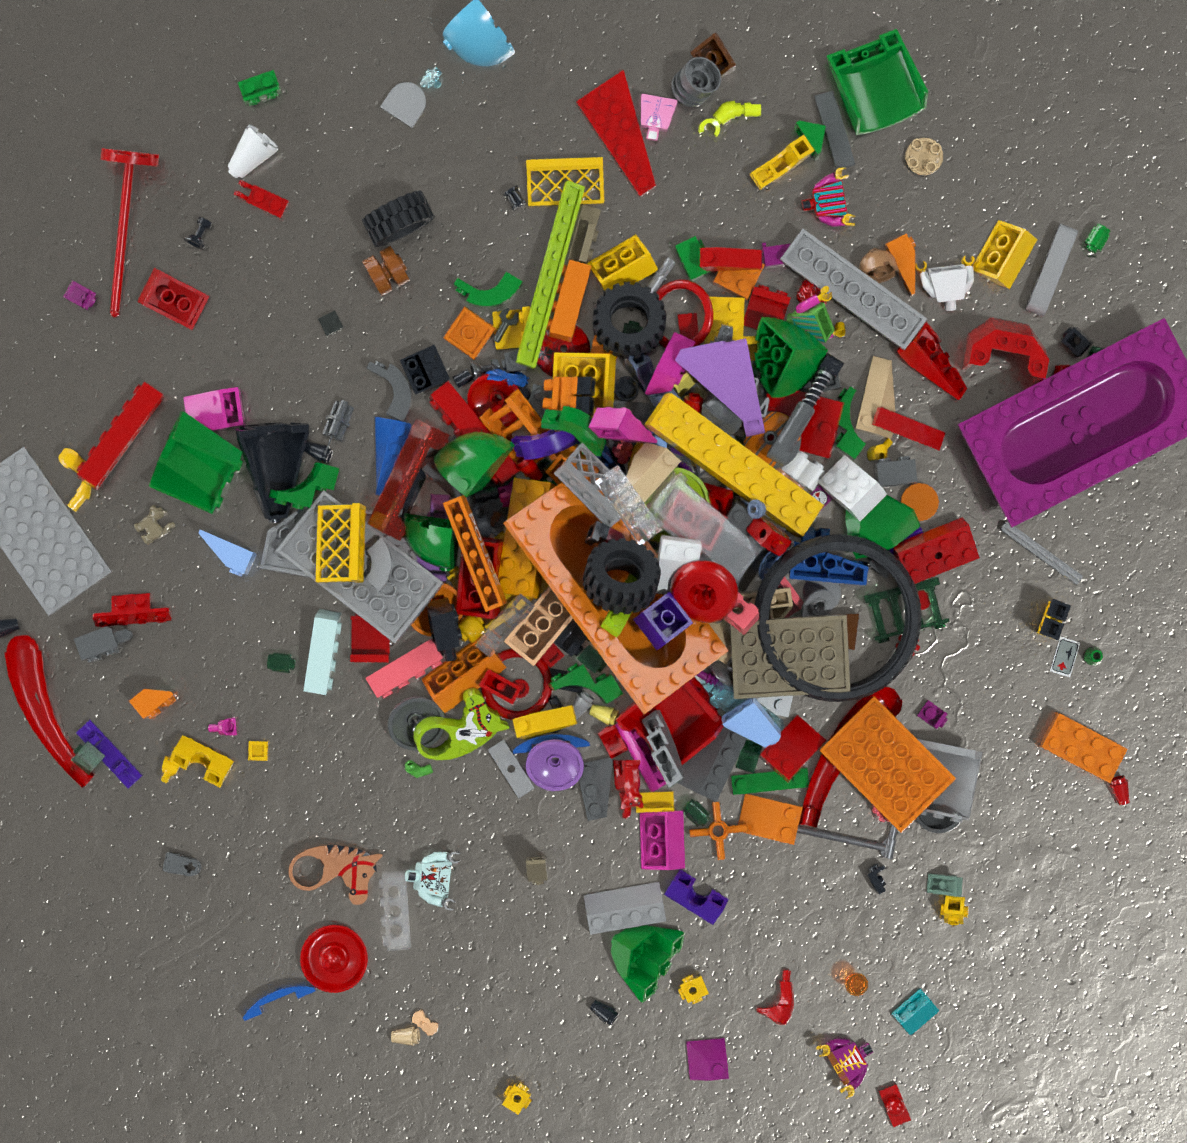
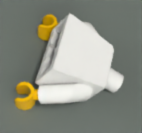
[915,256,975,311]

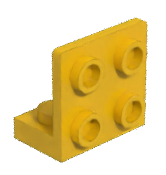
[492,306,530,350]

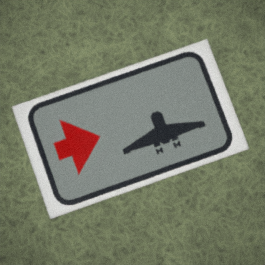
[1050,636,1080,677]

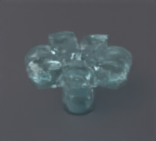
[420,67,442,88]

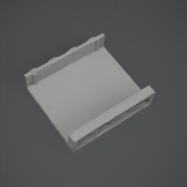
[917,739,983,823]

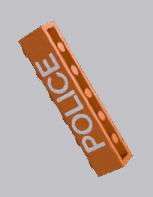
[443,495,507,612]

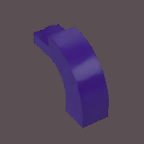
[511,429,579,460]

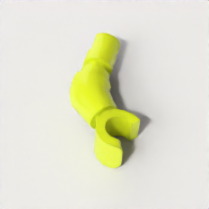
[698,101,761,137]

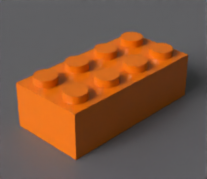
[1039,713,1128,783]

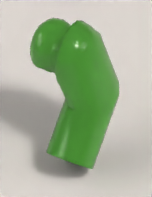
[405,760,433,778]

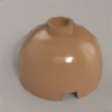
[859,248,899,283]

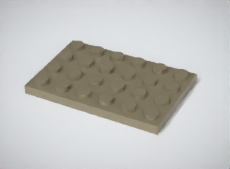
[730,614,850,699]

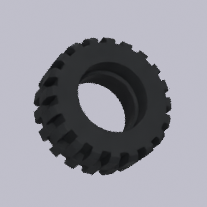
[593,282,666,359]
[583,538,661,615]

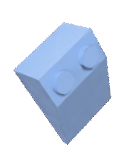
[199,530,257,577]

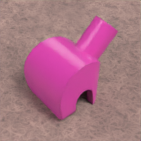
[497,479,514,507]
[208,717,237,736]

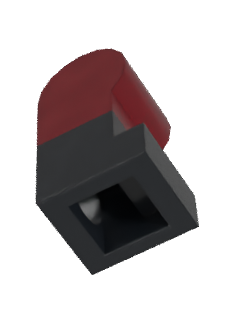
[584,521,626,546]

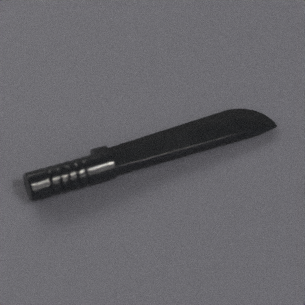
[395,467,426,532]

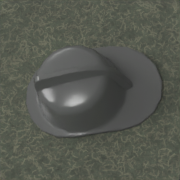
[701,395,742,435]

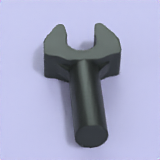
[492,308,518,343]

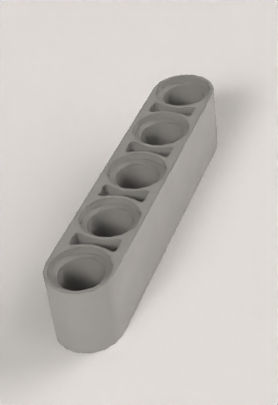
[1025,224,1078,317]

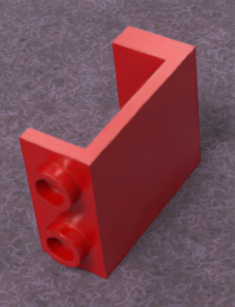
[350,613,390,663]

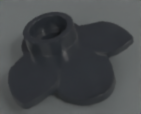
[471,499,506,537]

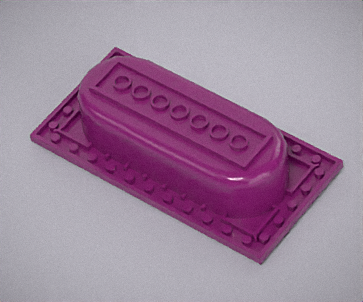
[957,318,1187,528]

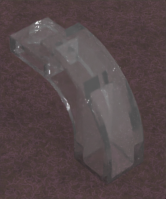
[475,593,535,658]

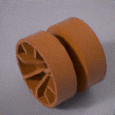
[362,245,410,296]

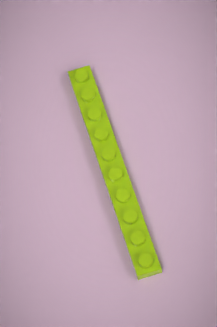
[515,181,585,369]

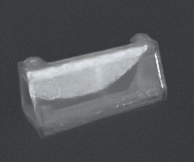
[643,470,761,583]

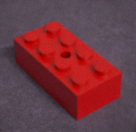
[893,517,980,584]

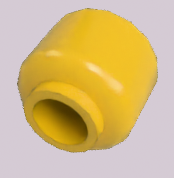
[458,616,485,642]

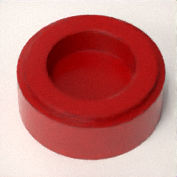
[513,679,529,698]

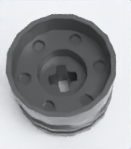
[671,57,721,107]

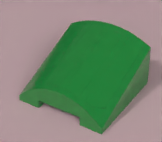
[827,29,928,135]

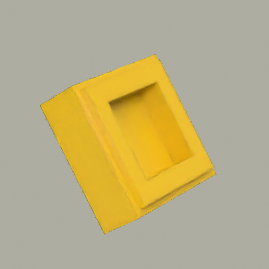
[248,741,268,761]

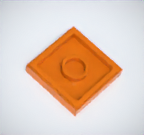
[443,306,496,360]

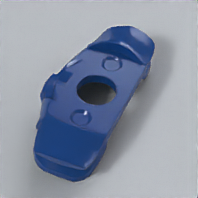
[486,369,530,387]

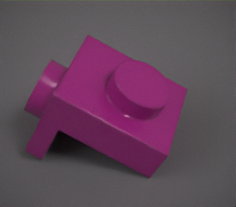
[63,280,96,310]

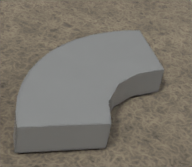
[366,538,392,592]

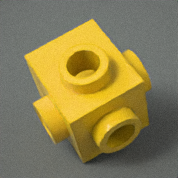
[940,895,969,926]
[678,974,709,1004]
[502,1083,532,1115]

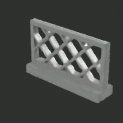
[554,443,623,527]

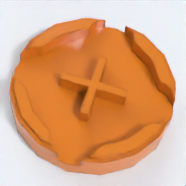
[900,483,939,522]

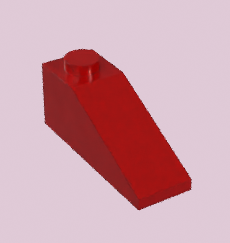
[700,247,762,272]

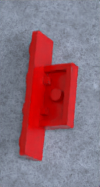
[93,593,172,627]

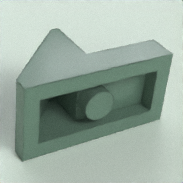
[927,873,963,897]

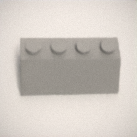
[584,882,666,935]

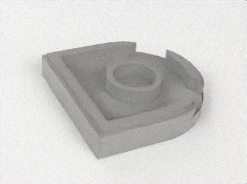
[380,82,426,129]

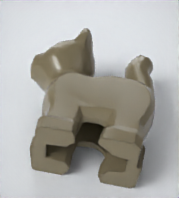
[134,505,176,545]

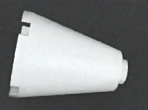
[228,124,279,178]

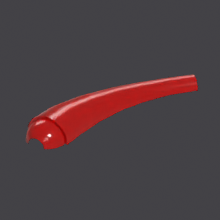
[4,635,95,788]
[799,687,902,828]

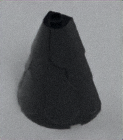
[235,422,309,523]

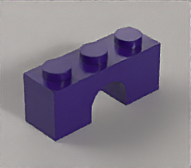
[664,869,729,925]

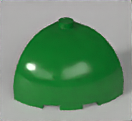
[754,317,828,398]
[434,432,515,497]
[403,513,459,571]

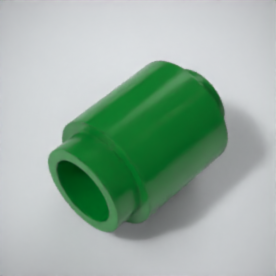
[1084,224,1111,254]

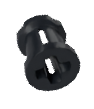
[503,185,527,211]

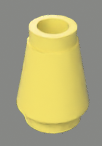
[589,704,619,726]

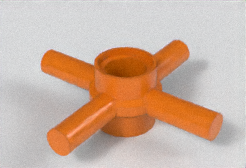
[689,802,748,860]

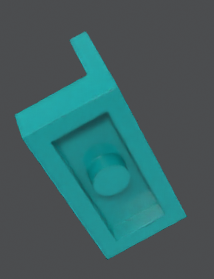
[891,988,939,1035]

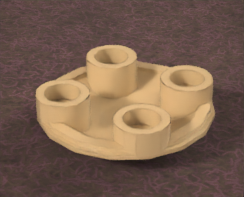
[905,138,943,175]

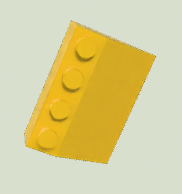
[550,353,616,430]

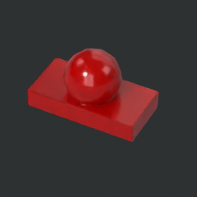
[879,1084,911,1127]

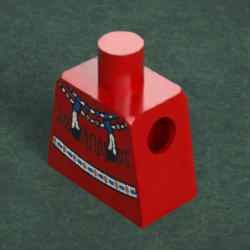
[746,517,791,556]

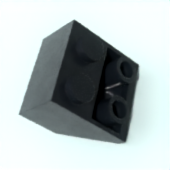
[400,344,451,395]

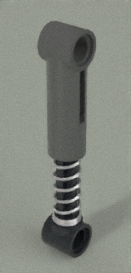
[766,353,844,466]

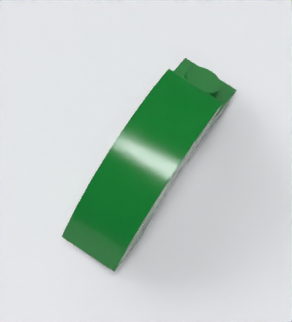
[454,272,523,308]
[541,406,606,457]

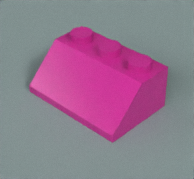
[645,332,695,395]
[640,811,685,870]

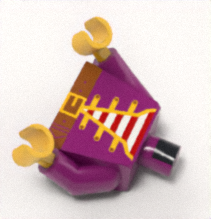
[816,1038,874,1099]

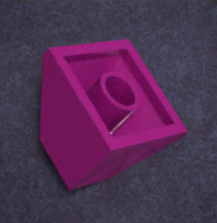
[686,1038,729,1081]

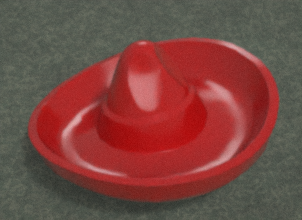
[670,561,738,623]
[300,925,368,993]

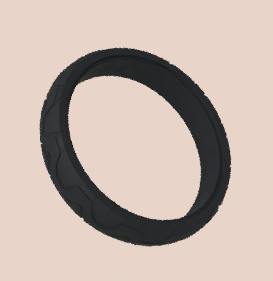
[754,534,922,702]

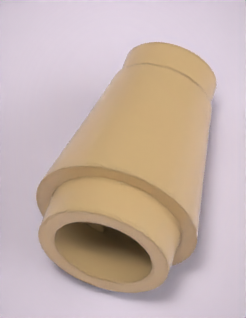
[391,1027,420,1046]

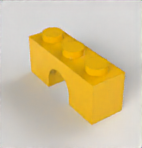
[169,735,234,788]

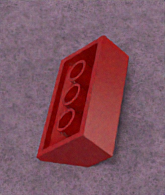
[456,538,504,619]

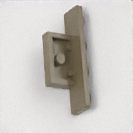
[563,205,601,278]

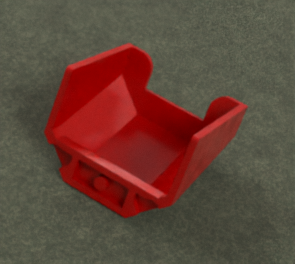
[962,318,1049,384]
[616,677,724,773]

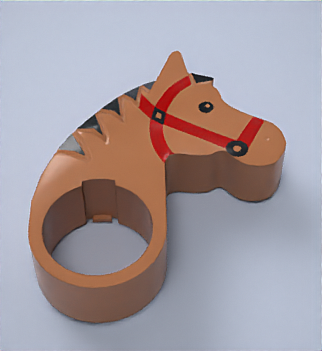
[288,845,383,905]

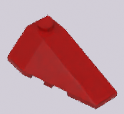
[897,322,968,400]

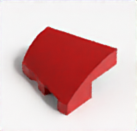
[703,482,733,515]

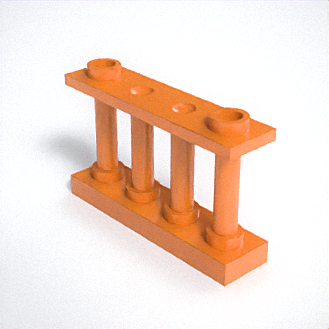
[479,389,564,478]

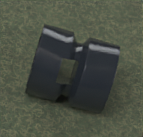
[614,376,639,402]

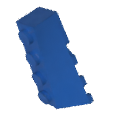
[375,417,413,500]
[789,541,868,585]

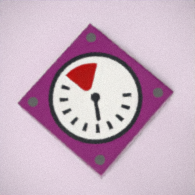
[810,485,833,511]

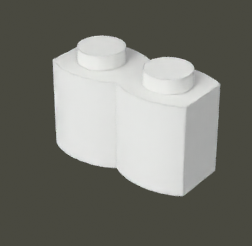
[781,451,825,492]

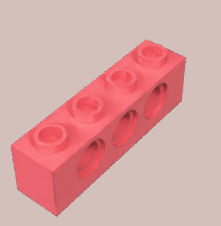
[724,592,759,635]

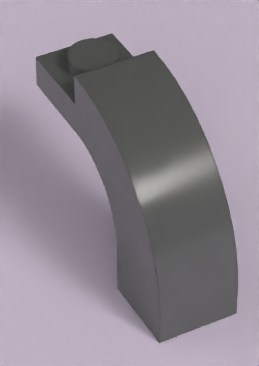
[367,361,412,422]

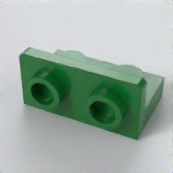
[238,70,282,106]

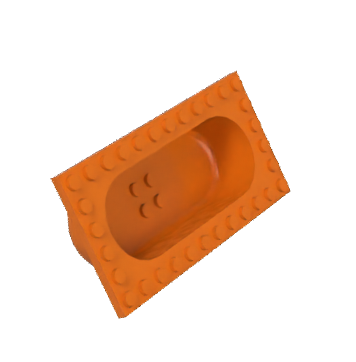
[503,465,729,715]

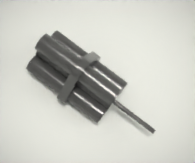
[322,400,354,455]

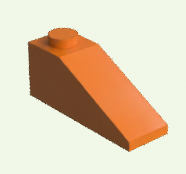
[884,233,916,297]

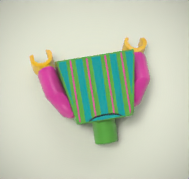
[787,286,846,343]

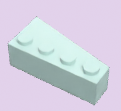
[304,609,342,695]

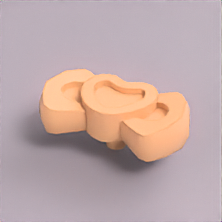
[412,1010,438,1036]

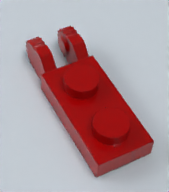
[233,180,289,219]

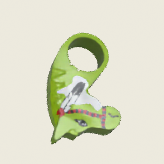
[413,688,510,760]

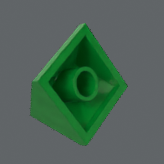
[794,121,826,160]

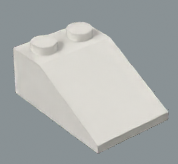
[656,535,702,595]

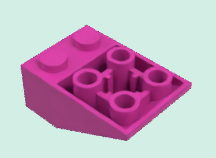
[183,387,246,432]
[589,407,657,443]

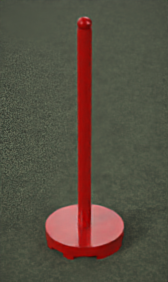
[100,148,159,317]

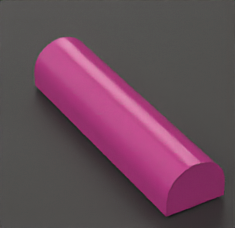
[615,723,666,792]

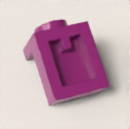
[916,700,948,729]

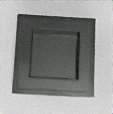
[318,310,344,336]

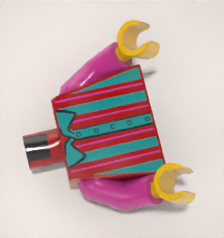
[802,167,855,227]

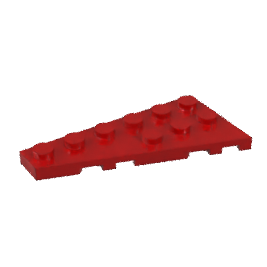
[576,70,656,197]

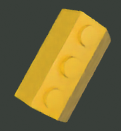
[972,220,1038,289]
[587,235,658,291]

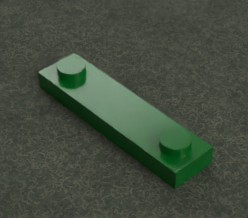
[731,768,810,795]

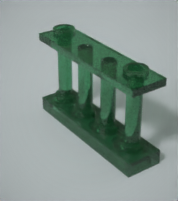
[862,577,950,644]

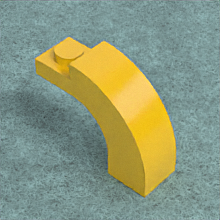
[749,135,815,190]

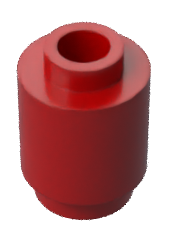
[684,393,703,415]

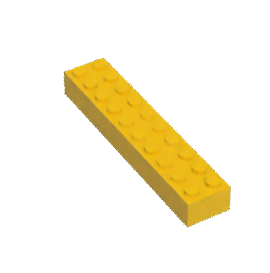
[644,393,824,537]

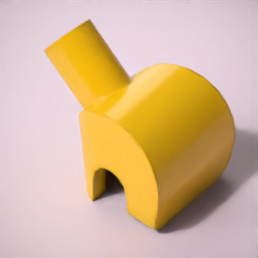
[867,438,893,461]
[161,756,180,783]

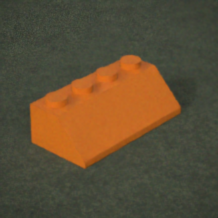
[421,634,506,713]

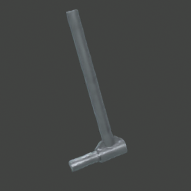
[797,823,897,859]

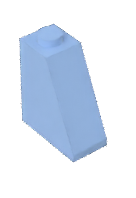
[722,698,781,748]

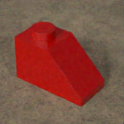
[479,669,522,705]

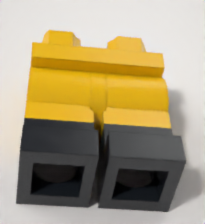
[1037,599,1071,640]

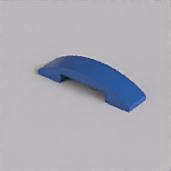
[513,734,590,754]
[243,985,317,1021]

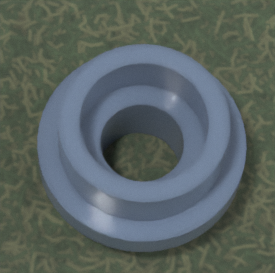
[747,499,766,519]

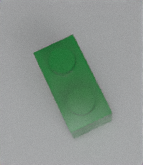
[675,236,712,282]

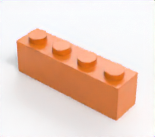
[546,260,591,342]

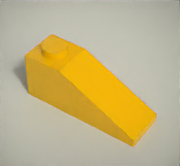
[513,705,577,740]

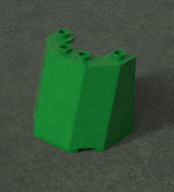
[149,411,243,514]

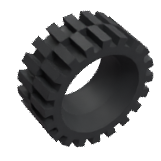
[362,190,435,247]

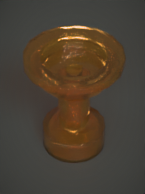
[845,973,868,996]

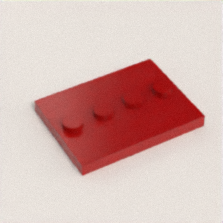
[767,390,844,459]

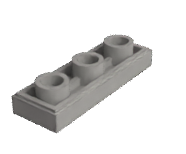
[488,740,535,798]

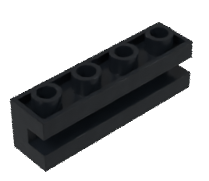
[554,619,589,657]

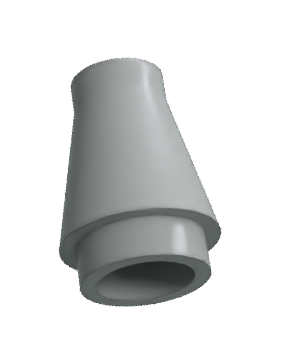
[573,691,594,720]

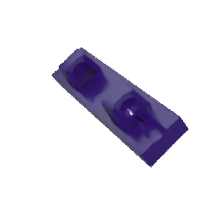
[76,720,143,789]

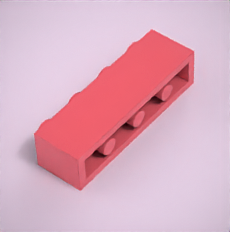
[366,639,444,699]

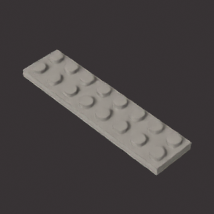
[780,229,927,350]

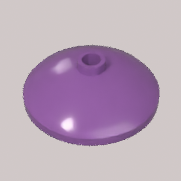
[526,740,584,791]

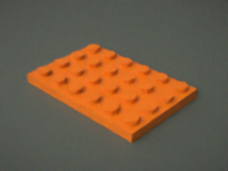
[819,696,956,833]

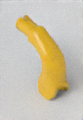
[58,448,92,512]

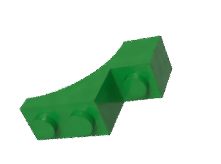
[835,386,866,461]
[269,462,340,510]
[548,663,623,704]

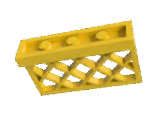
[526,157,604,206]
[316,503,366,583]

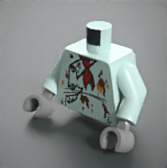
[405,851,461,911]

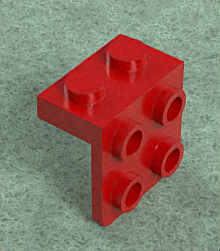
[744,285,791,330]

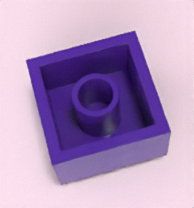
[633,592,693,650]

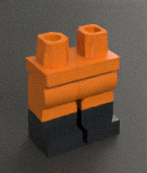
[543,377,596,416]

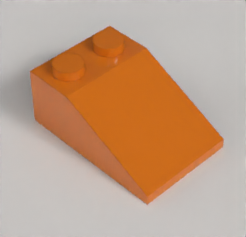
[738,794,803,845]

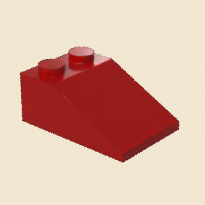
[137,268,210,330]
[759,715,826,783]

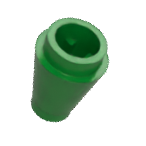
[1084,647,1103,666]

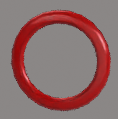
[656,279,714,349]
[481,648,552,720]

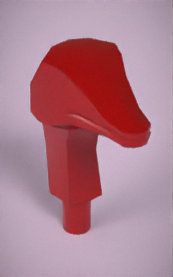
[757,970,794,1025]

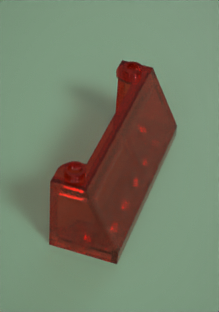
[367,419,451,541]

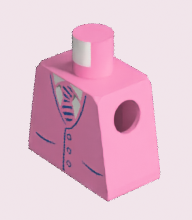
[641,94,678,141]

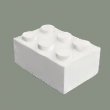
[818,455,887,521]

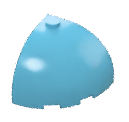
[443,0,515,66]

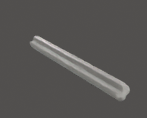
[1001,521,1083,585]

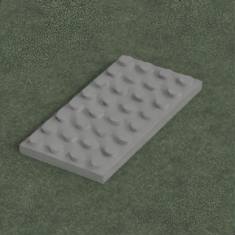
[0,447,112,616]
[276,490,444,644]

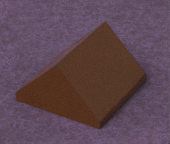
[690,33,736,78]

